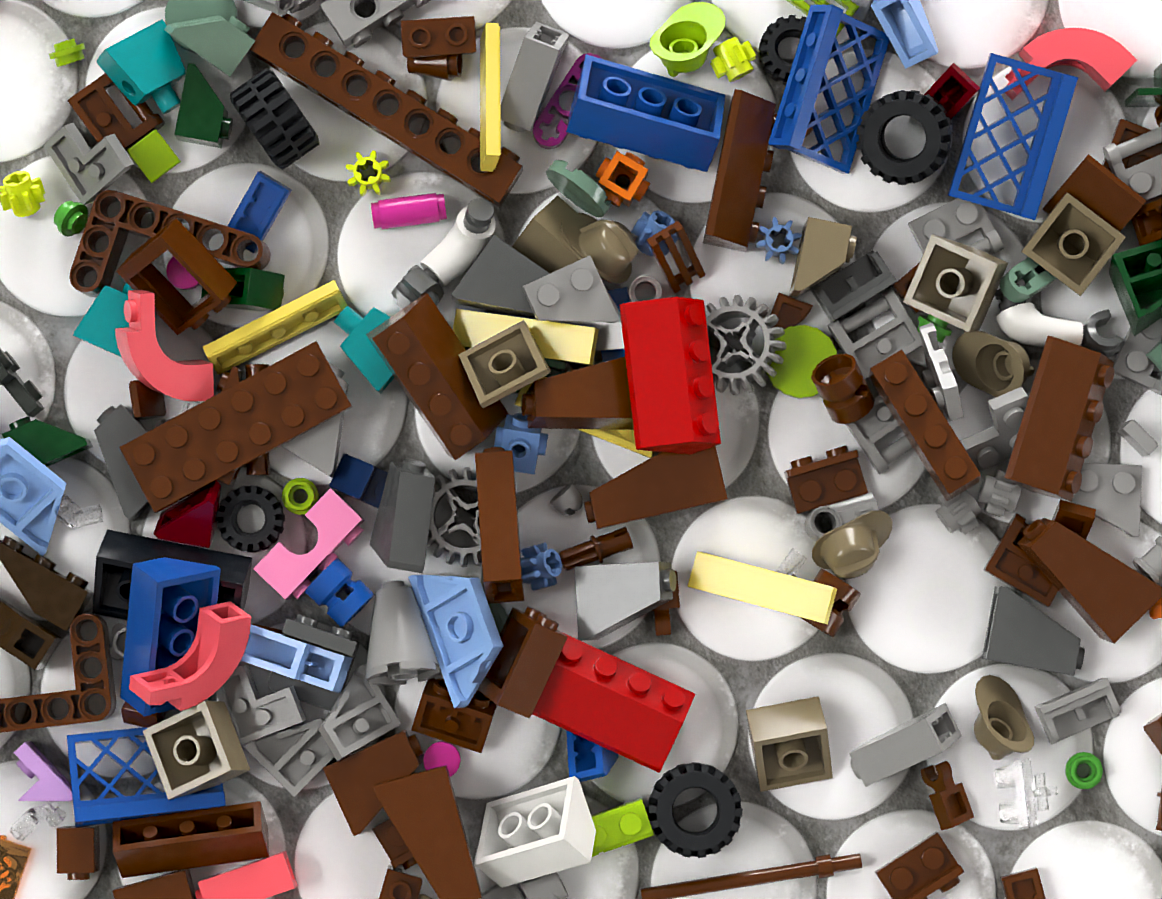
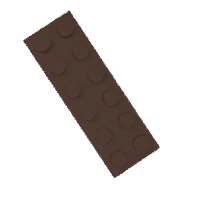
[119,341,352,513]

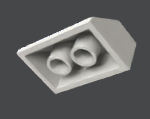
[475,776,596,888]

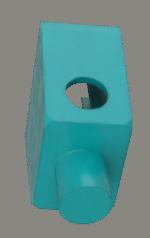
[96,19,186,115]
[73,283,156,357]
[334,306,395,394]

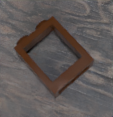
[116,218,238,335]
[478,606,568,719]

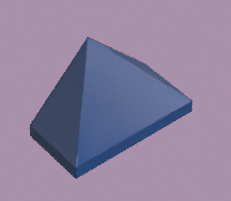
[566,730,619,782]

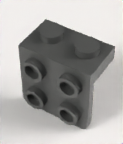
[268,614,360,710]

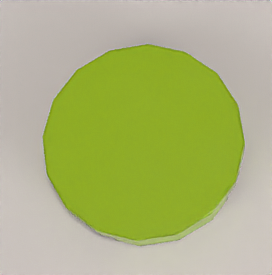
[766,325,837,399]

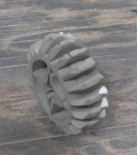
[706,295,786,395]
[427,467,482,567]

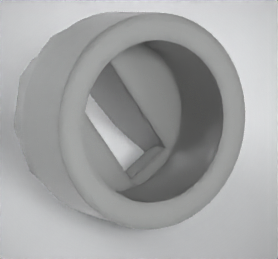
[550,483,582,516]

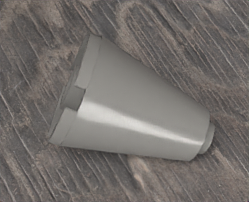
[365,580,440,686]

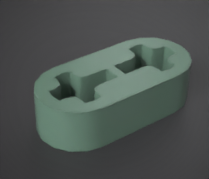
[1000,257,1056,303]

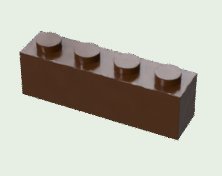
[869,350,981,501]
[113,801,269,878]

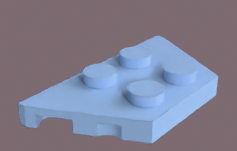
[0,437,66,556]
[408,574,503,708]

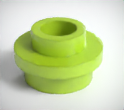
[49,38,85,67]
[282,478,319,515]

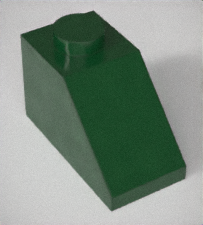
[174,63,233,148]
[201,268,285,311]
[2,417,93,467]

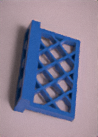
[768,5,889,174]
[948,53,1078,220]
[67,727,226,827]

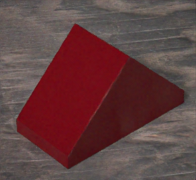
[924,63,980,120]
[153,481,221,548]

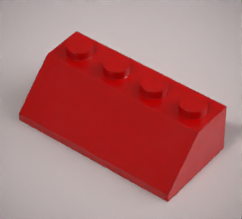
[619,296,721,455]
[532,632,695,773]

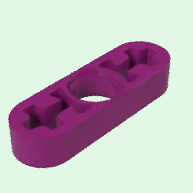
[533,53,602,149]

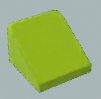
[127,129,181,183]

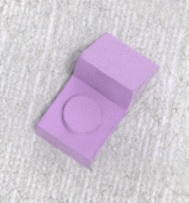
[14,741,81,801]

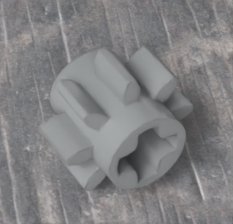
[977,470,1022,517]
[935,490,982,535]

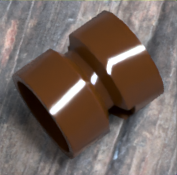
[811,354,875,424]
[800,568,861,638]

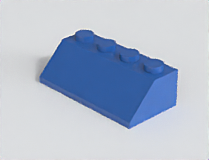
[566,54,726,172]
[120,557,221,716]

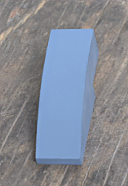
[871,0,939,69]
[241,624,353,693]

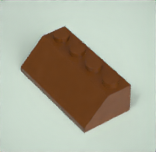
[703,89,777,252]
[366,292,509,460]
[1004,336,1114,502]

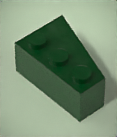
[1109,239,1162,336]

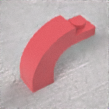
[1005,28,1137,101]
[115,290,214,401]
[129,601,252,711]

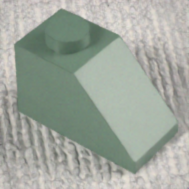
[164,15,255,77]

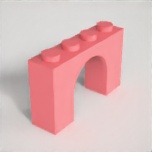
[195,851,298,899]

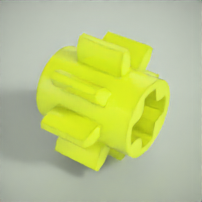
[710,37,757,82]
[345,150,391,197]
[0,171,45,217]

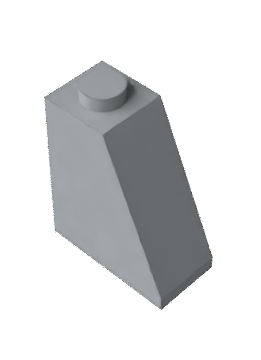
[501,21,570,132]
[282,362,349,478]
[849,703,962,787]

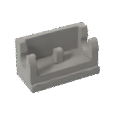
[1034,678,1121,744]

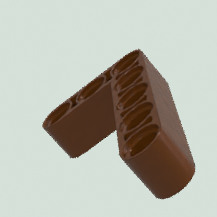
[69,190,271,298]
[0,614,116,733]

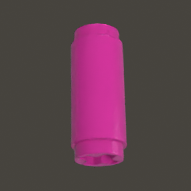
[371,193,447,229]

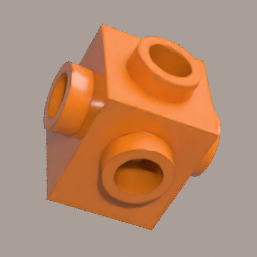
[595,151,651,207]

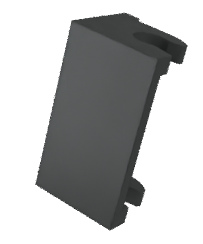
[810,250,897,322]

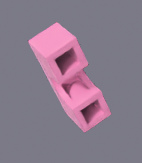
[253,488,365,600]

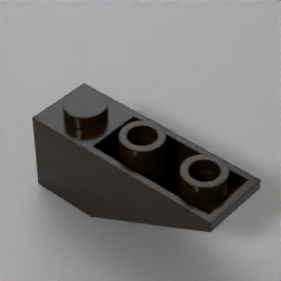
[0,535,94,631]
[0,598,63,670]

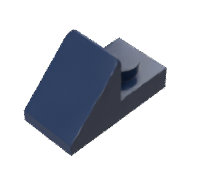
[329,453,388,509]

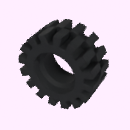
[759,15,806,85]
[216,485,285,552]

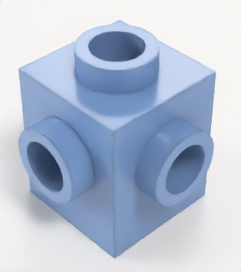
[494,413,548,475]

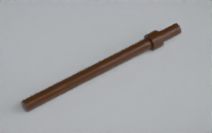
[641,853,862,899]

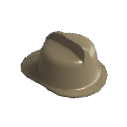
[561,212,639,284]
[952,330,1035,397]
[812,510,893,579]
[974,675,1034,760]

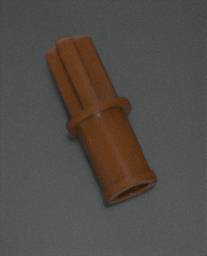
[559,526,633,571]

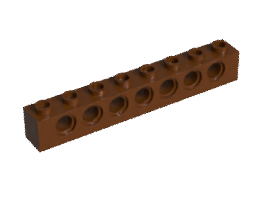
[249,12,523,208]

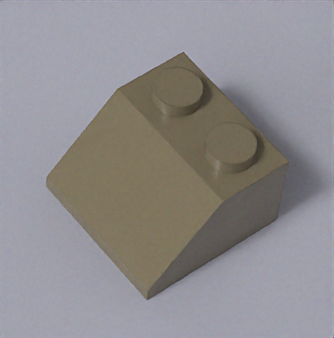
[789,217,857,299]
[903,234,1008,332]
[746,696,833,792]
[143,701,250,800]

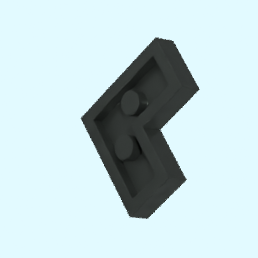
[0,348,44,417]

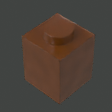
[56,826,100,880]

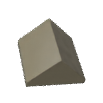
[1021,193,1126,296]
[512,195,583,273]
[458,320,551,408]

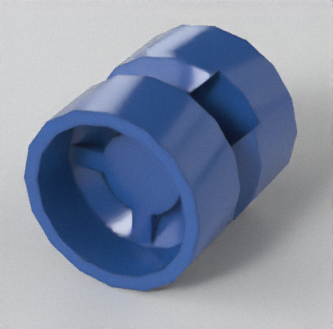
[304,558,375,628]

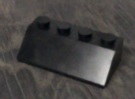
[92,529,252,620]

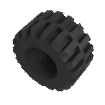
[230,68,320,170]
[856,90,953,185]
[648,762,743,858]

